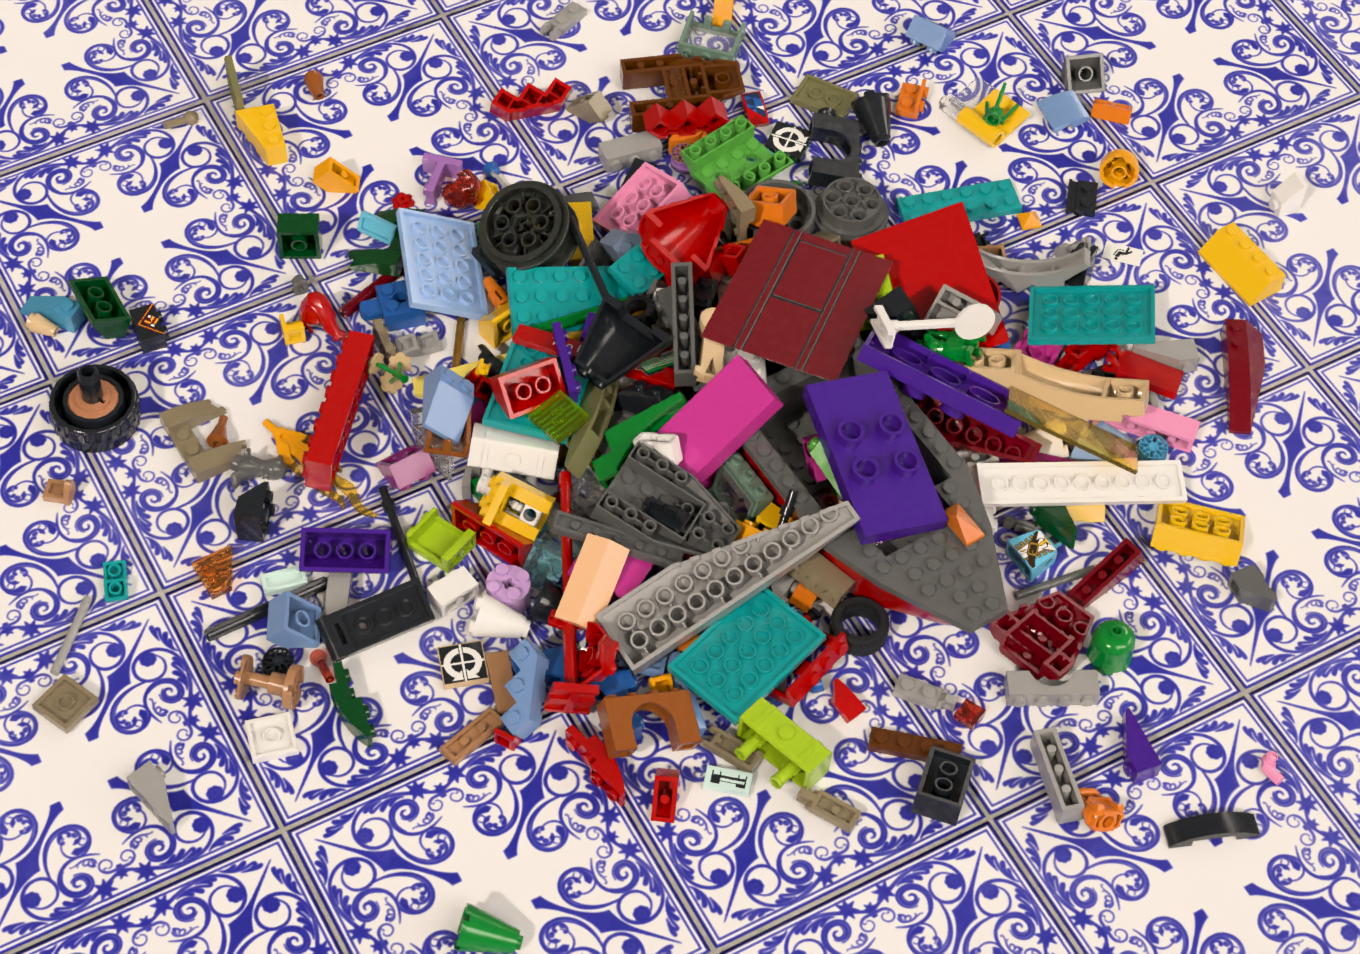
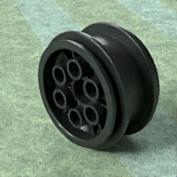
[479,180,580,275]

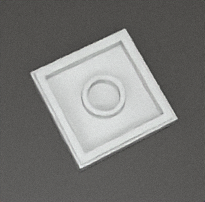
[245,711,299,764]

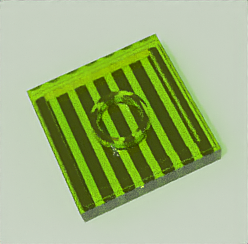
[528,390,590,445]

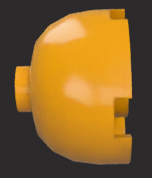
[1099,148,1140,188]

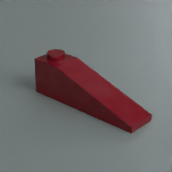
[1066,537,1144,609]

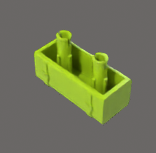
[734,697,832,790]

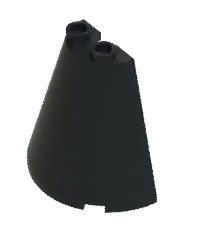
[574,293,673,390]

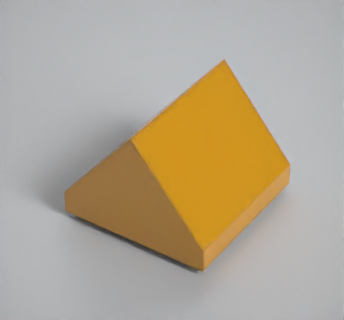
[648,673,674,693]

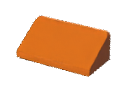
[1091,98,1133,125]

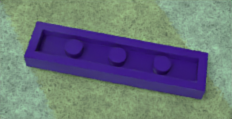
[552,321,581,404]

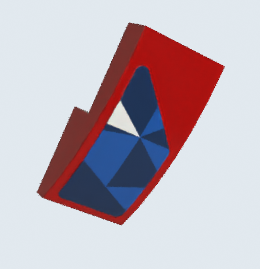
[740,91,769,128]

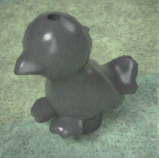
[230,448,287,490]

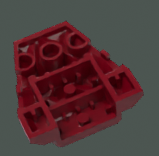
[988,591,1095,680]

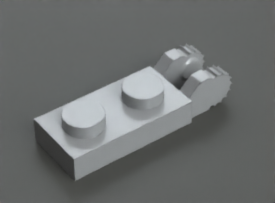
[540,1,587,41]

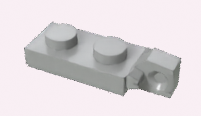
[892,673,957,712]

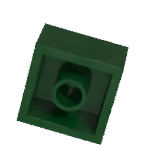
[277,213,322,259]

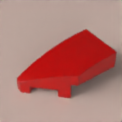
[830,678,866,723]

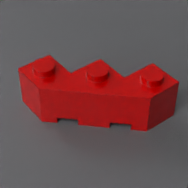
[490,77,572,122]
[642,96,729,139]
[664,243,748,292]

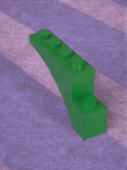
[592,392,689,489]

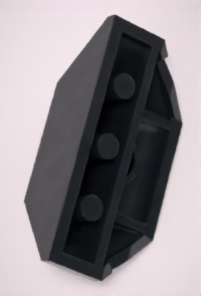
[614,380,686,414]

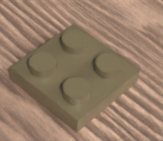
[32,674,99,734]

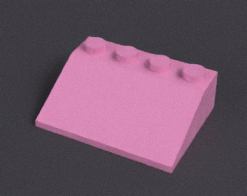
[592,162,692,233]

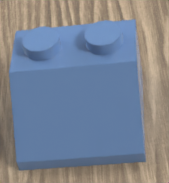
[905,15,957,54]
[266,591,321,648]

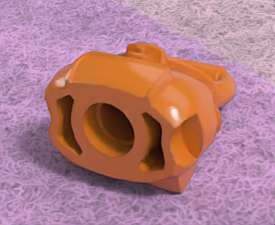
[1078,788,1124,832]

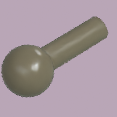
[163,111,199,129]

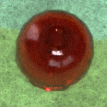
[442,169,482,210]

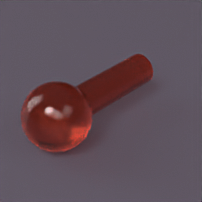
[309,649,334,683]

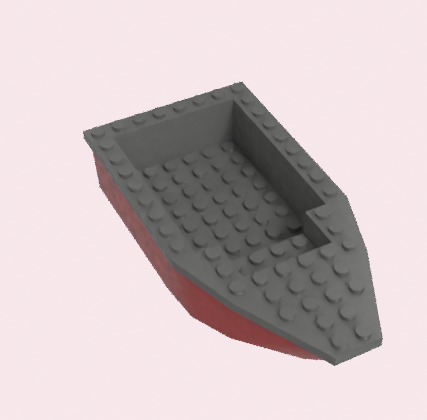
[736,335,1008,634]

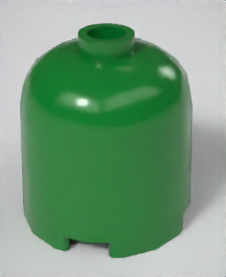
[1087,619,1136,676]

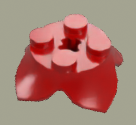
[577,621,619,684]

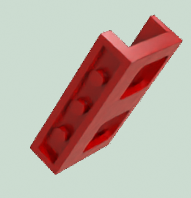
[768,614,849,708]

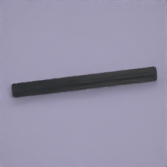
[204,576,328,642]

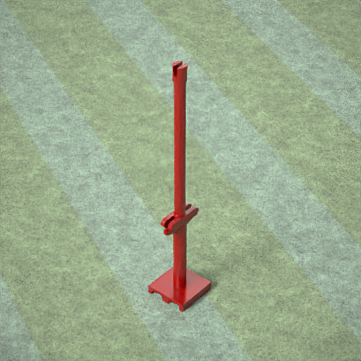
[544,471,599,715]

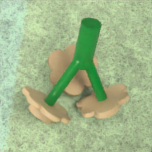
[368,352,412,394]

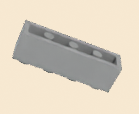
[1030,727,1085,824]

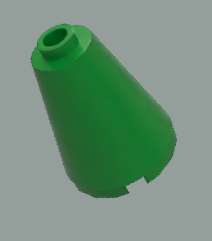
[453,903,523,954]

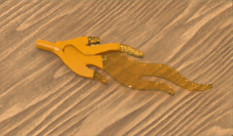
[262,419,377,518]

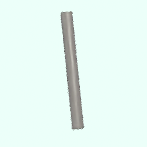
[50,596,92,676]

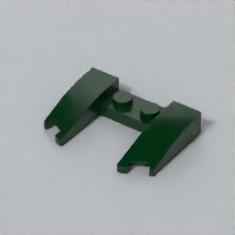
[348,208,425,277]

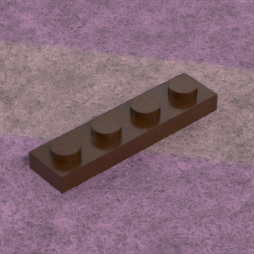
[867,727,963,762]

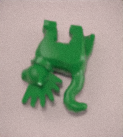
[916,328,986,367]

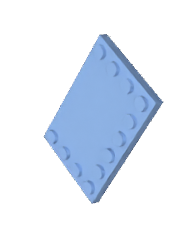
[396,207,489,320]

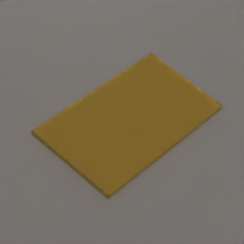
[1005,386,1138,475]

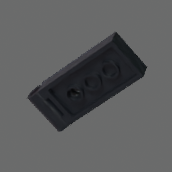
[315,578,435,663]

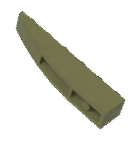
[564,379,620,479]

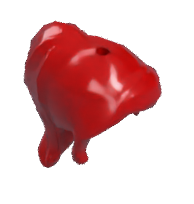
[299,291,348,342]

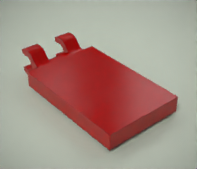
[1102,344,1184,400]

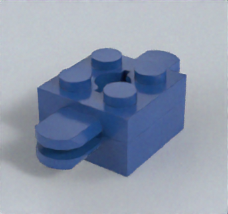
[359,280,426,332]

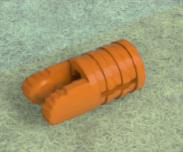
[483,277,509,309]

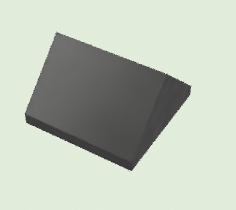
[1061,53,1106,94]

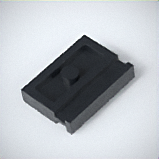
[1065,179,1098,217]

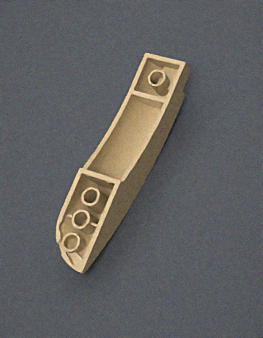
[955,347,1149,422]

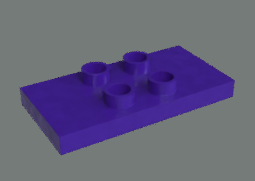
[857,329,1029,438]
[802,371,948,545]

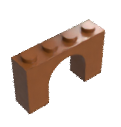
[597,688,701,759]

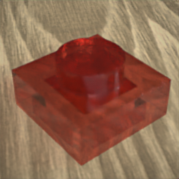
[953,698,986,730]

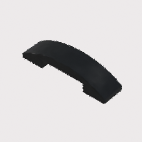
[1163,812,1260,849]

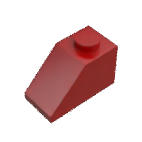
[651,768,680,823]

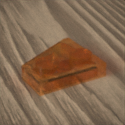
[191,545,233,600]

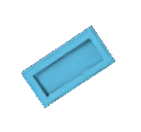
[357,210,398,245]

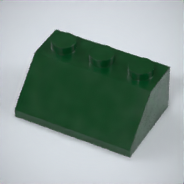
[68,276,131,339]

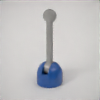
[483,161,507,188]

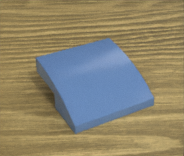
[1036,90,1091,133]

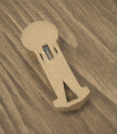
[693,307,725,383]

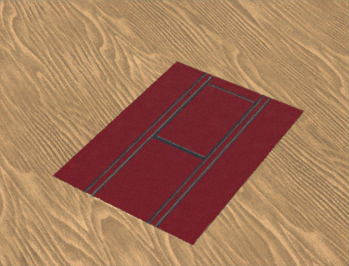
[700,219,893,381]

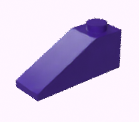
[1122,708,1162,784]

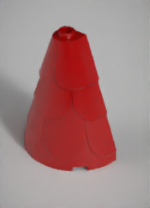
[638,192,729,279]

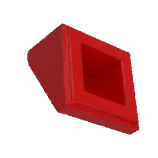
[494,727,522,751]

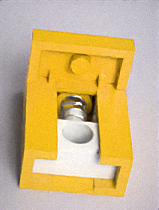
[478,471,556,542]

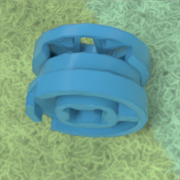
[1136,434,1168,461]

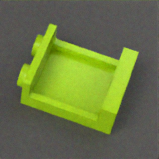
[406,507,476,573]

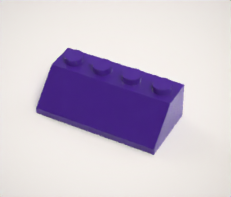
[299,527,393,574]

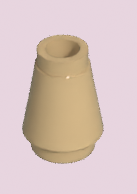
[25,312,59,338]

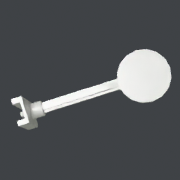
[870,303,995,349]

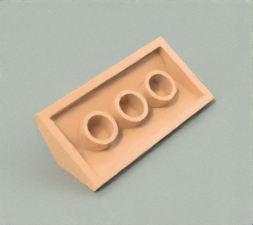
[554,533,630,630]

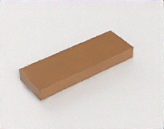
[485,650,516,715]
[439,706,505,766]

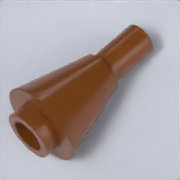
[206,415,228,448]

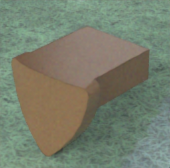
[42,479,76,506]

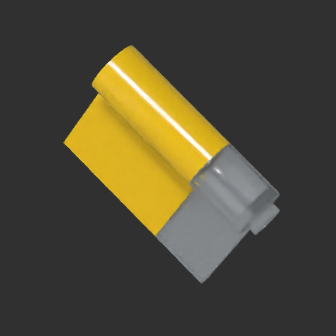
[939,76,1031,148]

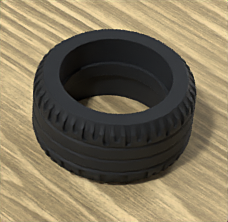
[829,596,889,657]

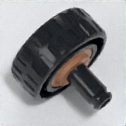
[49,364,142,453]

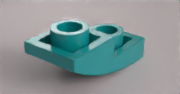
[103,560,128,603]

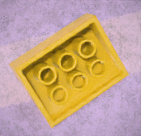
[1150,502,1245,567]

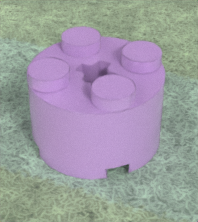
[486,563,531,613]

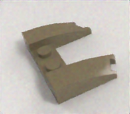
[713,175,756,245]
[159,399,247,484]

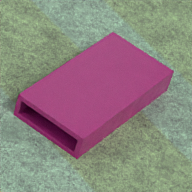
[657,354,784,484]

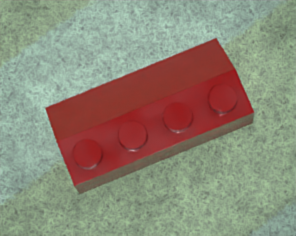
[451,499,538,570]

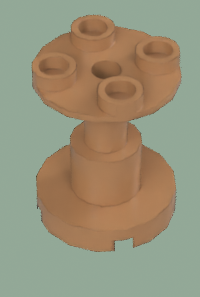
[234,654,304,710]

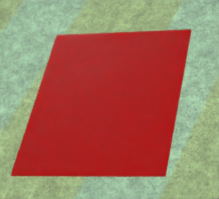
[851,202,1009,348]

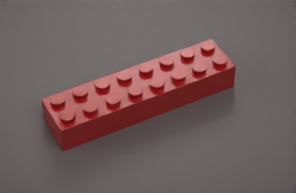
[302,330,374,492]

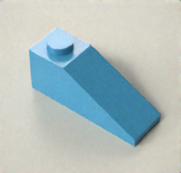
[20,296,86,333]

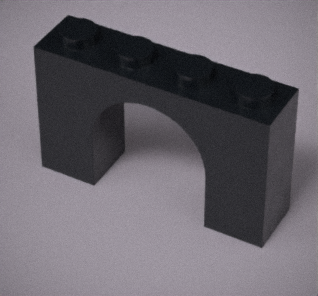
[808,112,862,187]

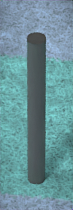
[1014,565,1094,600]

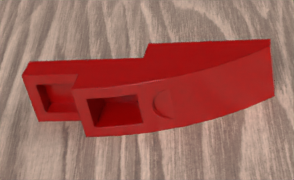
[1054,344,1111,372]
[565,724,625,807]

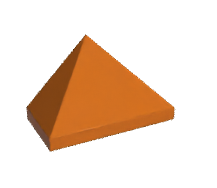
[944,503,985,547]

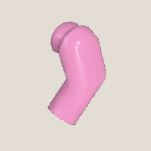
[1261,751,1285,786]

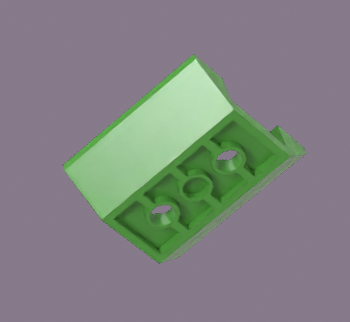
[681,115,794,201]

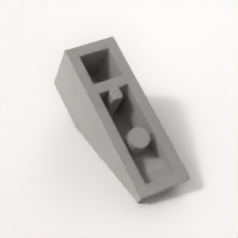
[1131,338,1200,372]
[126,761,176,835]

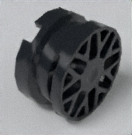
[262,647,295,675]

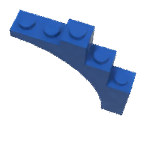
[511,645,645,740]

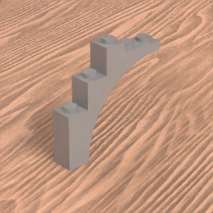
[978,247,1091,293]

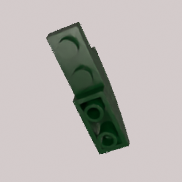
[329,661,376,748]

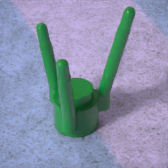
[983,82,1019,126]

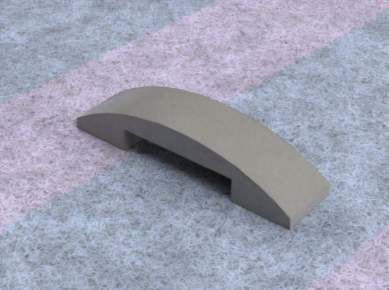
[324,573,353,616]

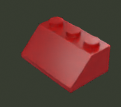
[489,357,569,419]

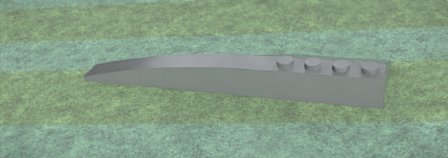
[595,501,861,675]

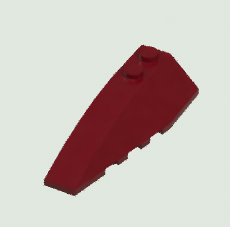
[1220,319,1265,434]
[917,395,1042,462]

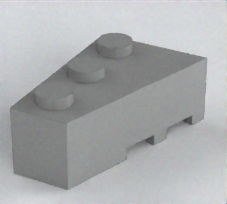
[924,284,1003,336]

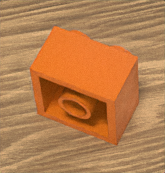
[748,185,797,227]

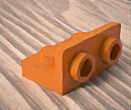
[894,79,929,119]

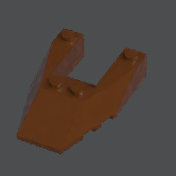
[620,54,745,132]

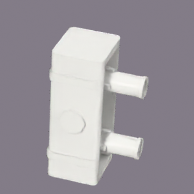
[467,422,560,487]

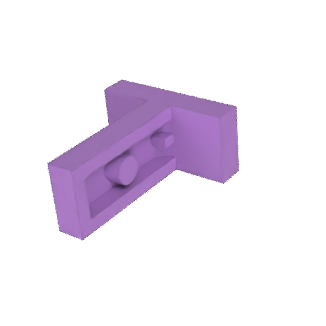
[422,153,463,205]

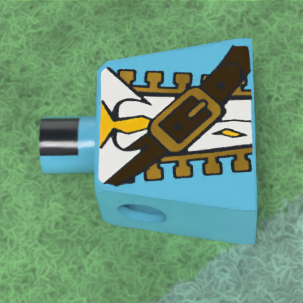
[1005,530,1062,582]

